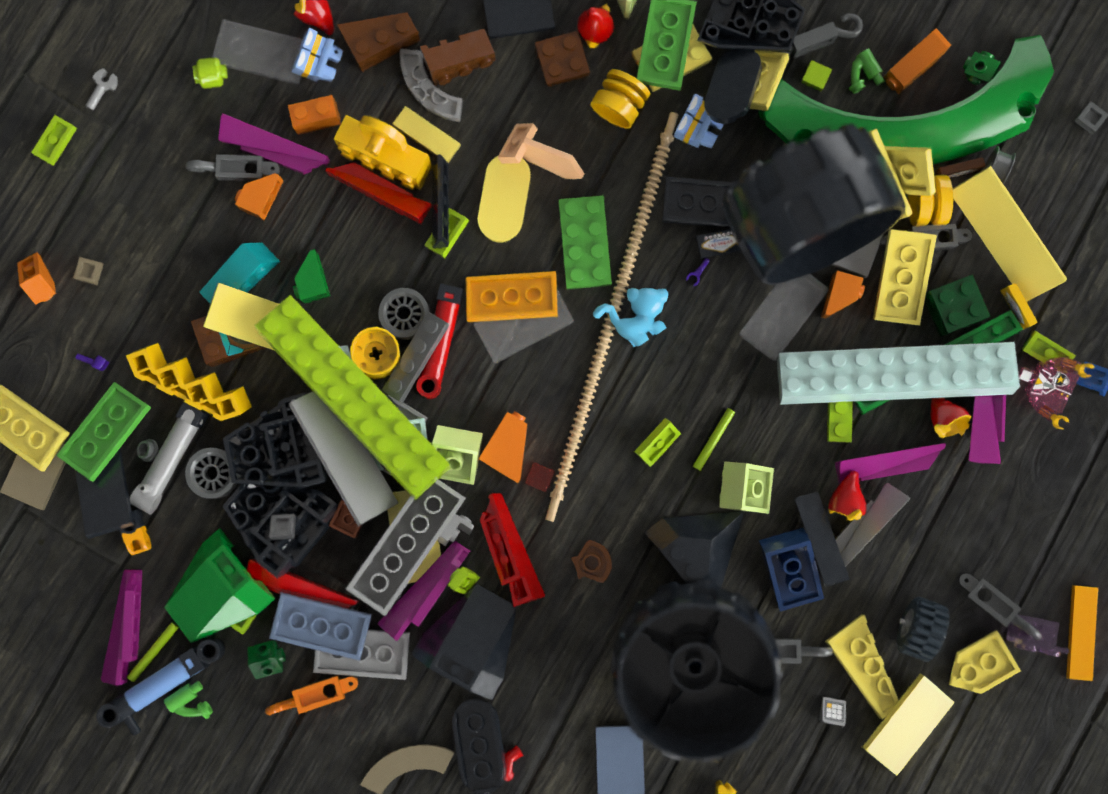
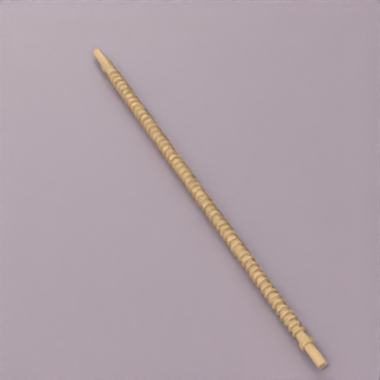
[545,112,678,522]

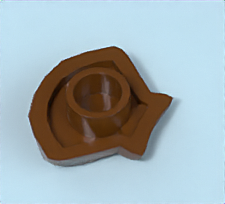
[571,540,612,583]

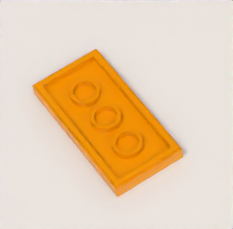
[466,271,558,322]

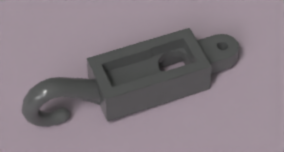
[776,13,863,58]
[185,154,280,181]
[880,224,972,250]
[959,574,1042,641]
[775,638,833,663]

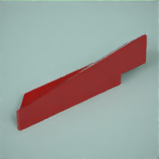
[325,162,432,224]
[480,493,545,607]
[247,559,359,608]

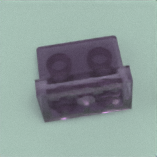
[1006,614,1069,657]

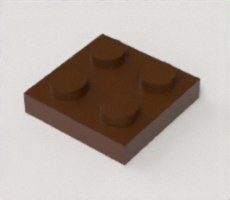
[535,31,590,87]

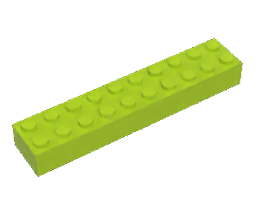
[255,295,450,500]

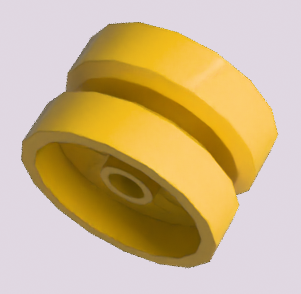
[907,175,953,226]

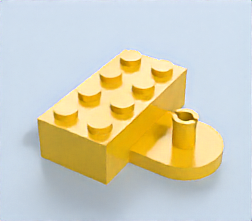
[334,115,432,190]

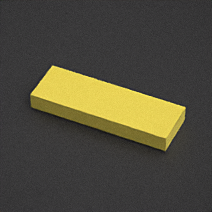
[393,106,461,163]

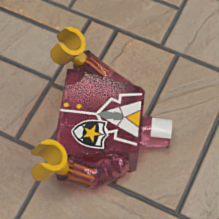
[1018,357,1094,430]

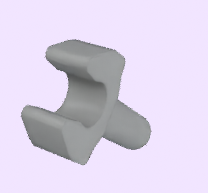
[85,69,117,110]

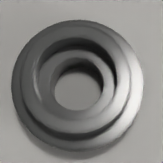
[137,439,159,462]

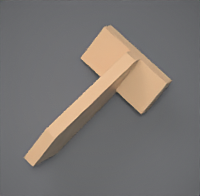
[497,123,584,179]

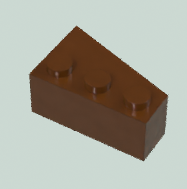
[337,12,420,72]
[420,29,496,86]

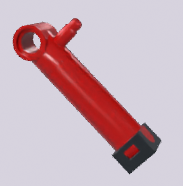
[417,284,464,399]

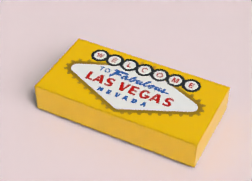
[1001,283,1037,329]

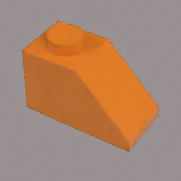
[235,173,283,220]
[17,252,56,305]
[821,271,865,319]

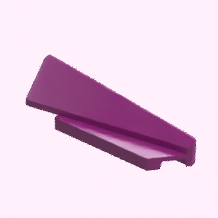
[218,113,330,174]
[969,395,1006,464]
[835,443,946,484]
[378,541,470,641]
[101,570,142,685]

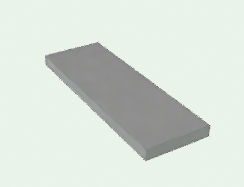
[289,392,398,526]

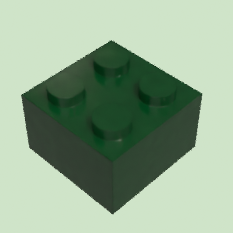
[925,274,990,337]

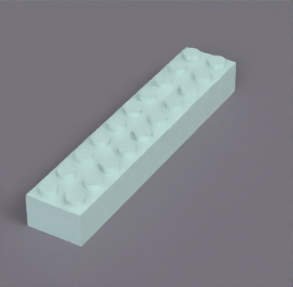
[777,342,1020,405]

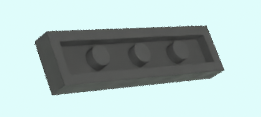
[382,312,450,403]

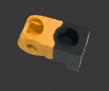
[119,509,151,555]

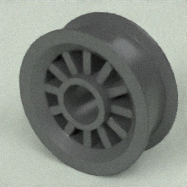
[982,146,1016,185]
[379,288,430,340]
[185,448,238,499]

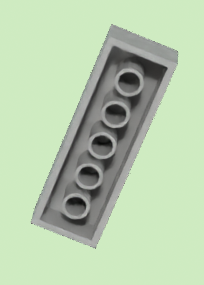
[346,479,466,615]

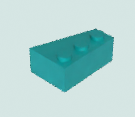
[199,242,280,304]

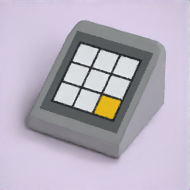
[819,697,846,726]

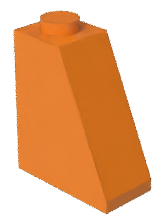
[884,28,951,94]
[479,411,528,483]

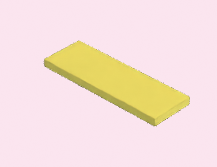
[953,166,1067,302]

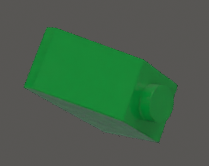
[293,249,330,304]

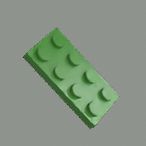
[637,0,696,91]
[559,195,612,289]
[56,382,151,482]

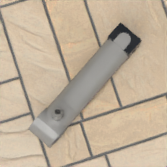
[130,402,209,514]

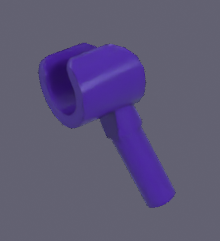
[686,258,710,286]
[76,354,109,371]

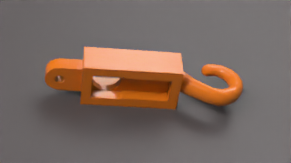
[265,675,358,715]

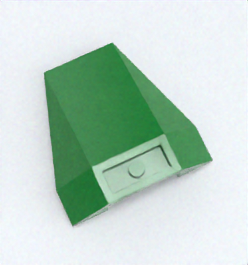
[164,529,275,643]

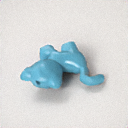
[593,288,668,347]

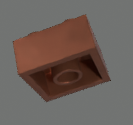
[329,500,364,538]

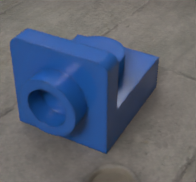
[1076,361,1108,396]

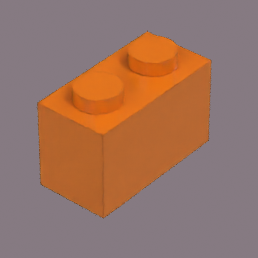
[288,95,341,134]

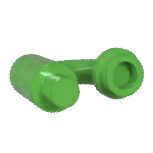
[848,49,885,94]
[164,681,213,719]

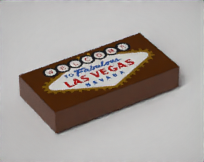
[934,158,986,178]

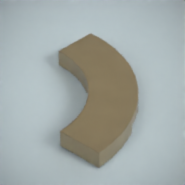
[360,744,455,794]

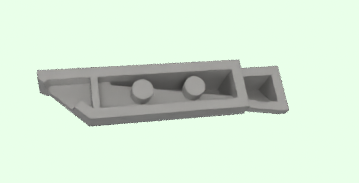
[835,483,910,567]

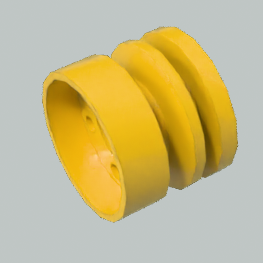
[590,69,650,129]
[350,327,400,379]

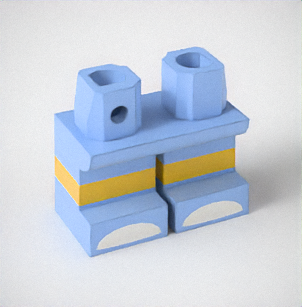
[291,28,343,82]
[674,94,724,148]

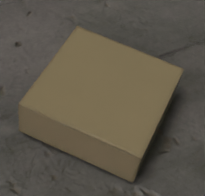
[73,257,104,285]

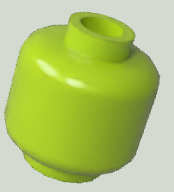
[193,57,228,89]

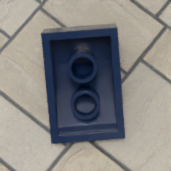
[759,528,824,612]

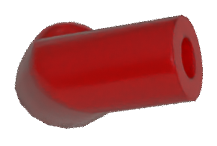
[504,746,523,781]

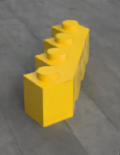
[126,343,252,421]

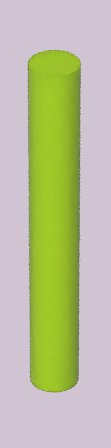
[693,408,735,471]
[127,622,179,682]

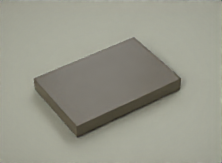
[0,443,66,510]

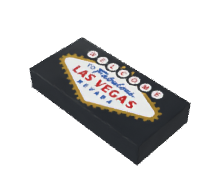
[696,229,740,259]

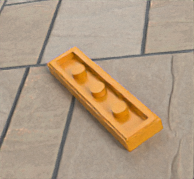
[1066,585,1098,681]

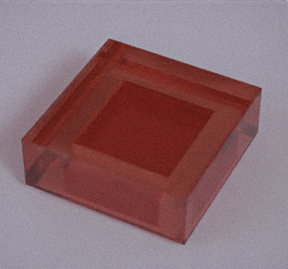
[525,462,555,492]

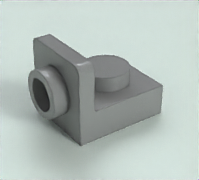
[438,514,474,546]

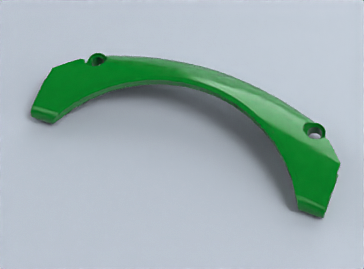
[758,35,1054,165]

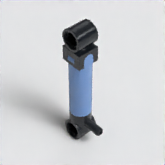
[96,638,225,736]

